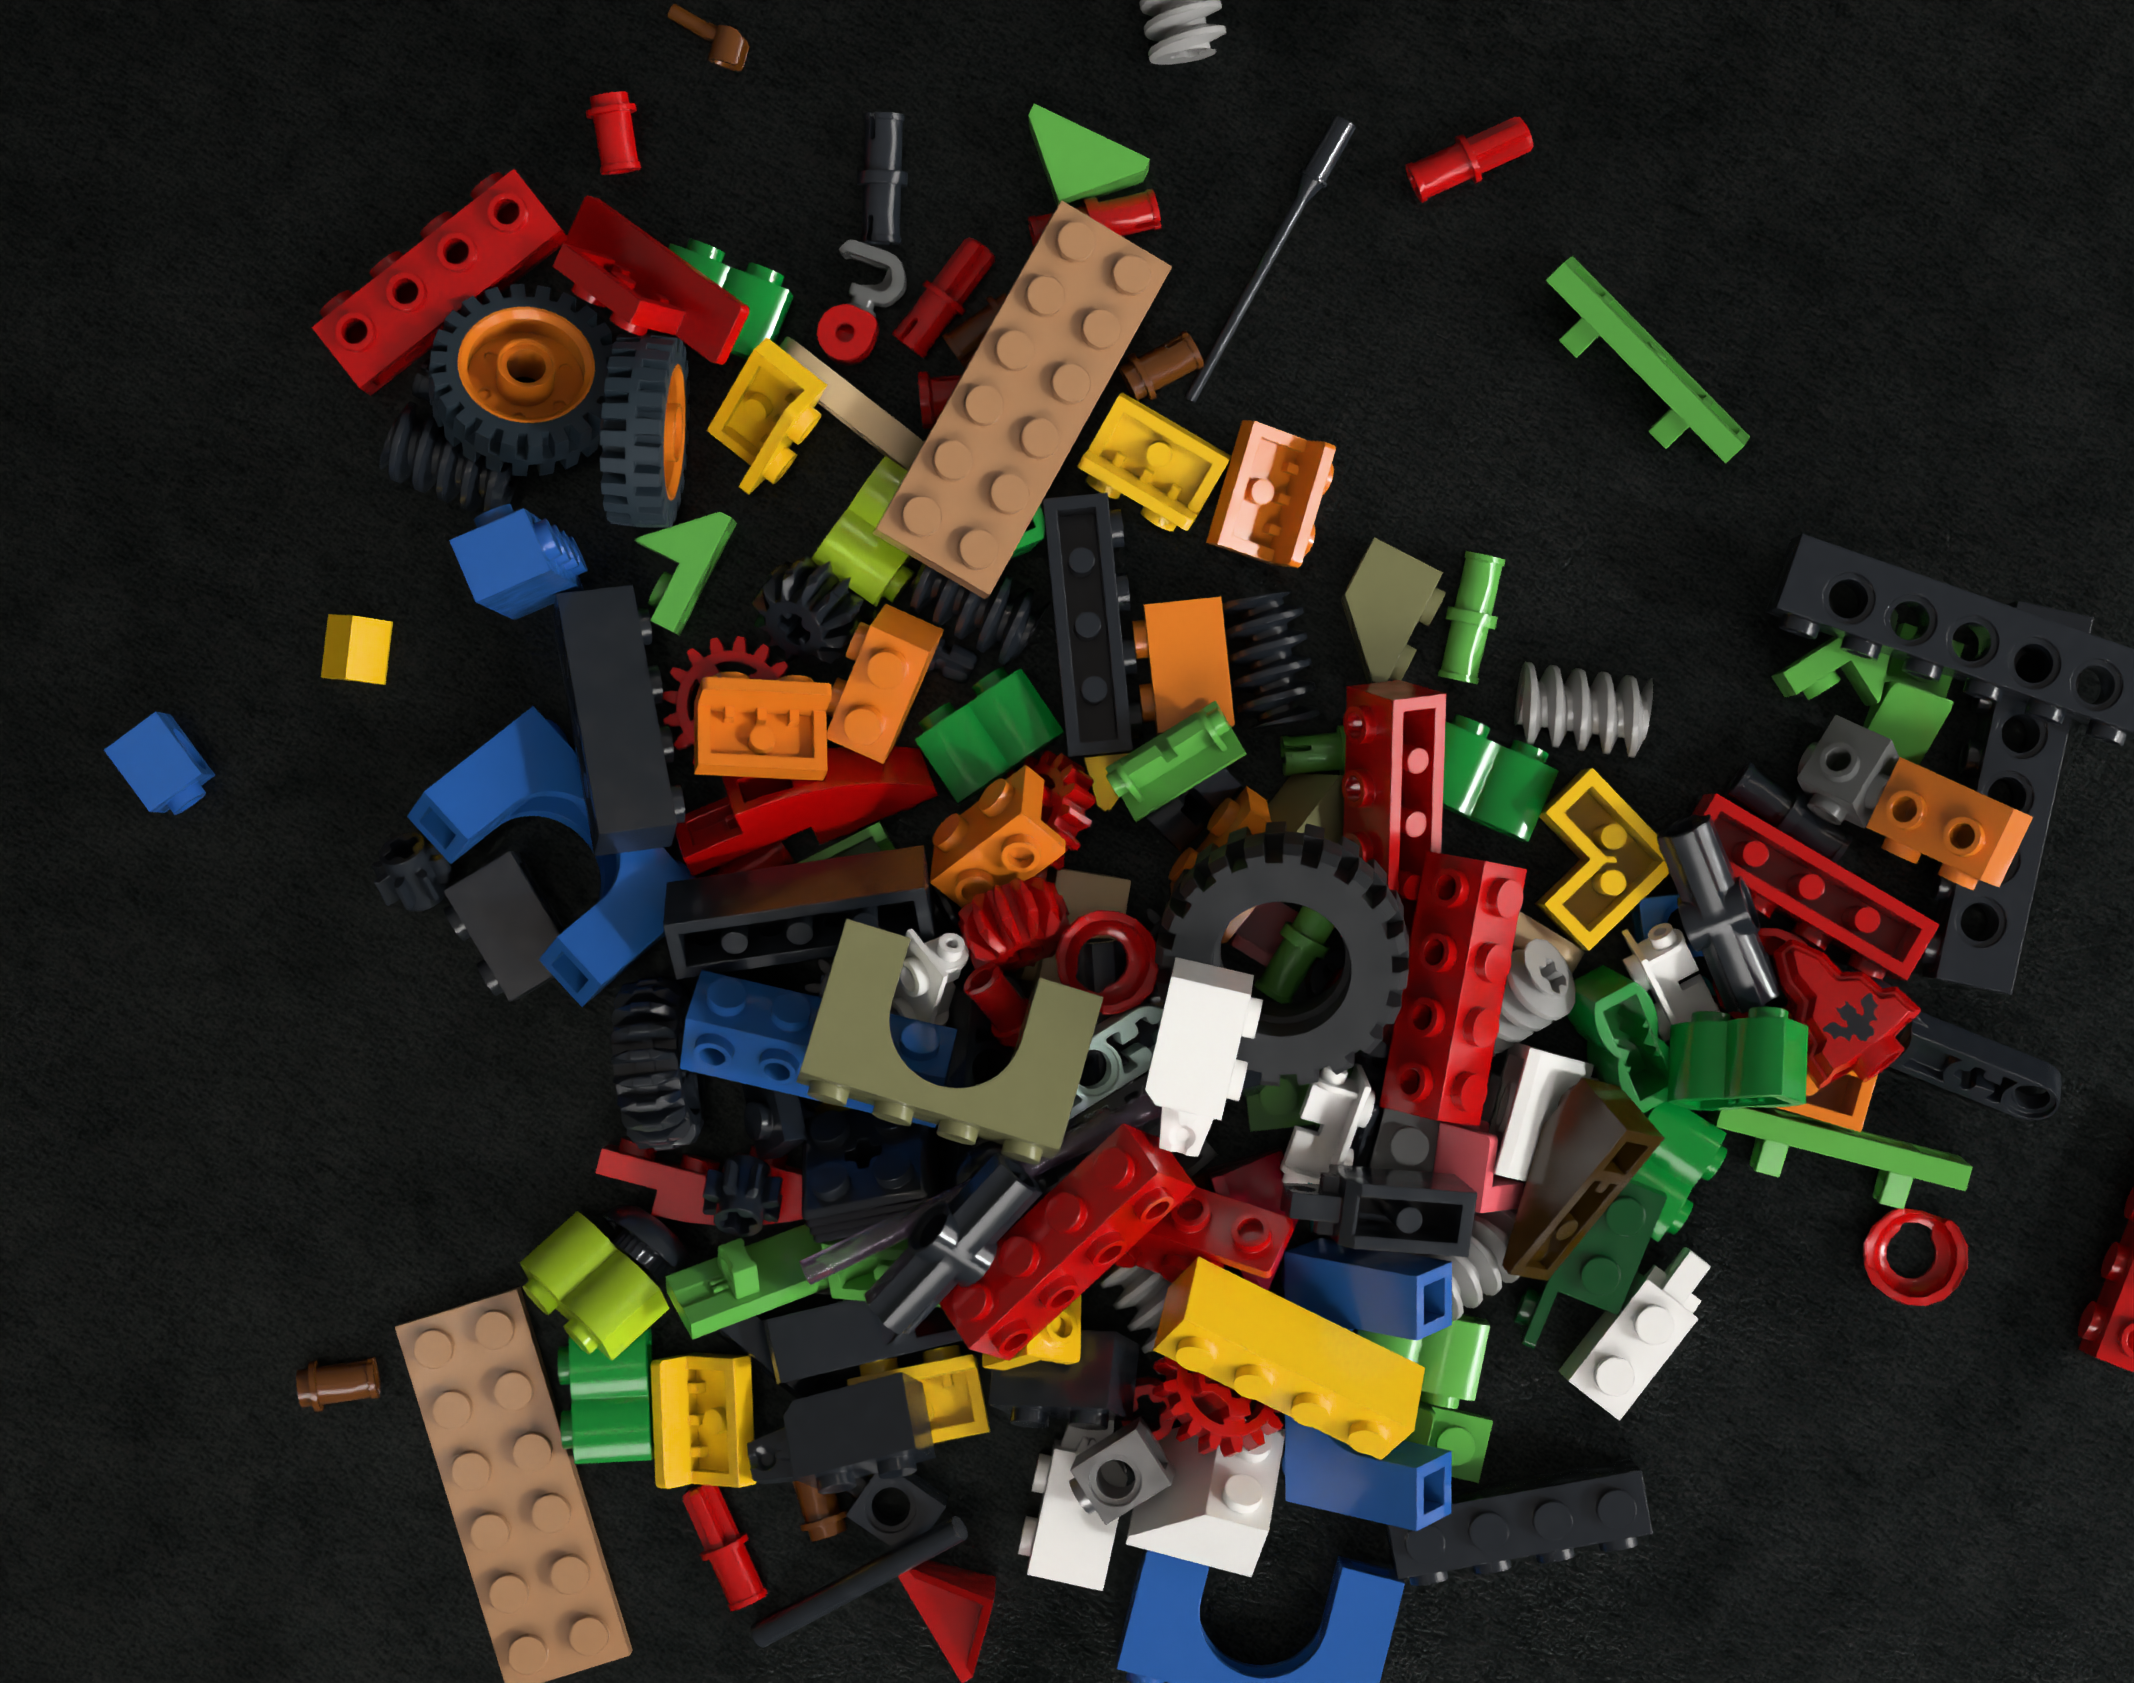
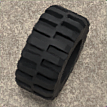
[1155,821,1409,1086]

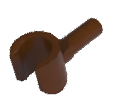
[668,4,749,72]

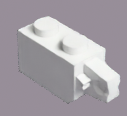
[1145,957,1263,1157]
[1559,1247,1710,1421]
[1018,1419,1128,1591]

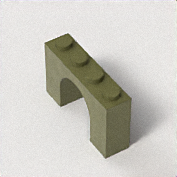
[796,919,1104,1164]

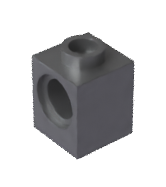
[1069,1416,1176,1525]

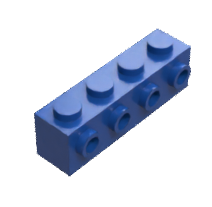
[449,504,587,620]
[680,970,958,1128]

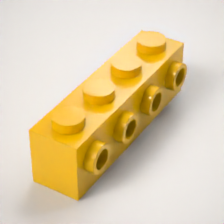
[1153,1256,1425,1460]

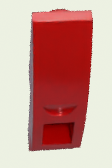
[675,746,938,876]
[596,1137,803,1225]

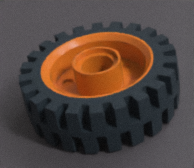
[428,284,613,476]
[600,333,690,528]

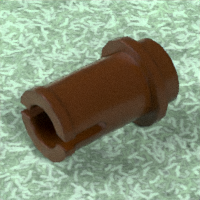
[942,292,1007,368]
[1118,330,1204,401]
[296,1357,380,1412]
[792,1481,848,1542]

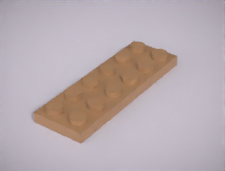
[872,201,1172,599]
[395,1287,633,1683]

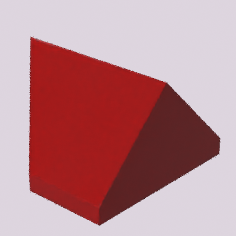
[898,1560,996,1683]

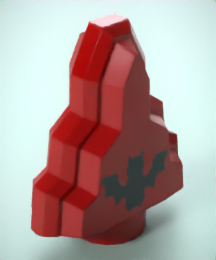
[1772,939,1921,1089]

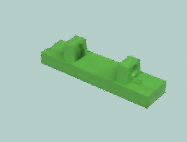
[1546,256,1750,463]
[1707,1107,1973,1209]
[666,1224,829,1340]

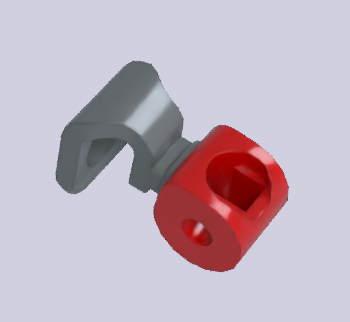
[817,239,907,366]

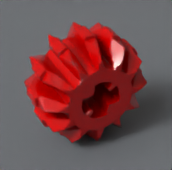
[958,877,1070,973]

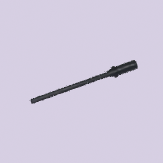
[1184,115,1356,403]

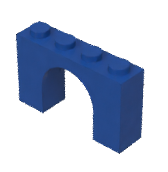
[407,706,696,1007]
[1281,1238,1452,1531]
[1116,1549,1405,1683]

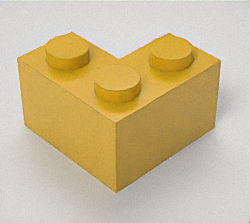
[1535,768,1669,951]

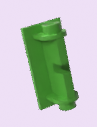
[1105,701,1247,822]

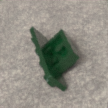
[1513,1179,1667,1349]

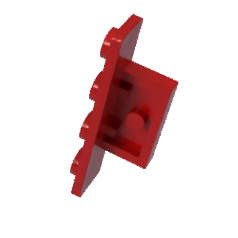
[553,196,750,365]
[1114,1187,1294,1283]

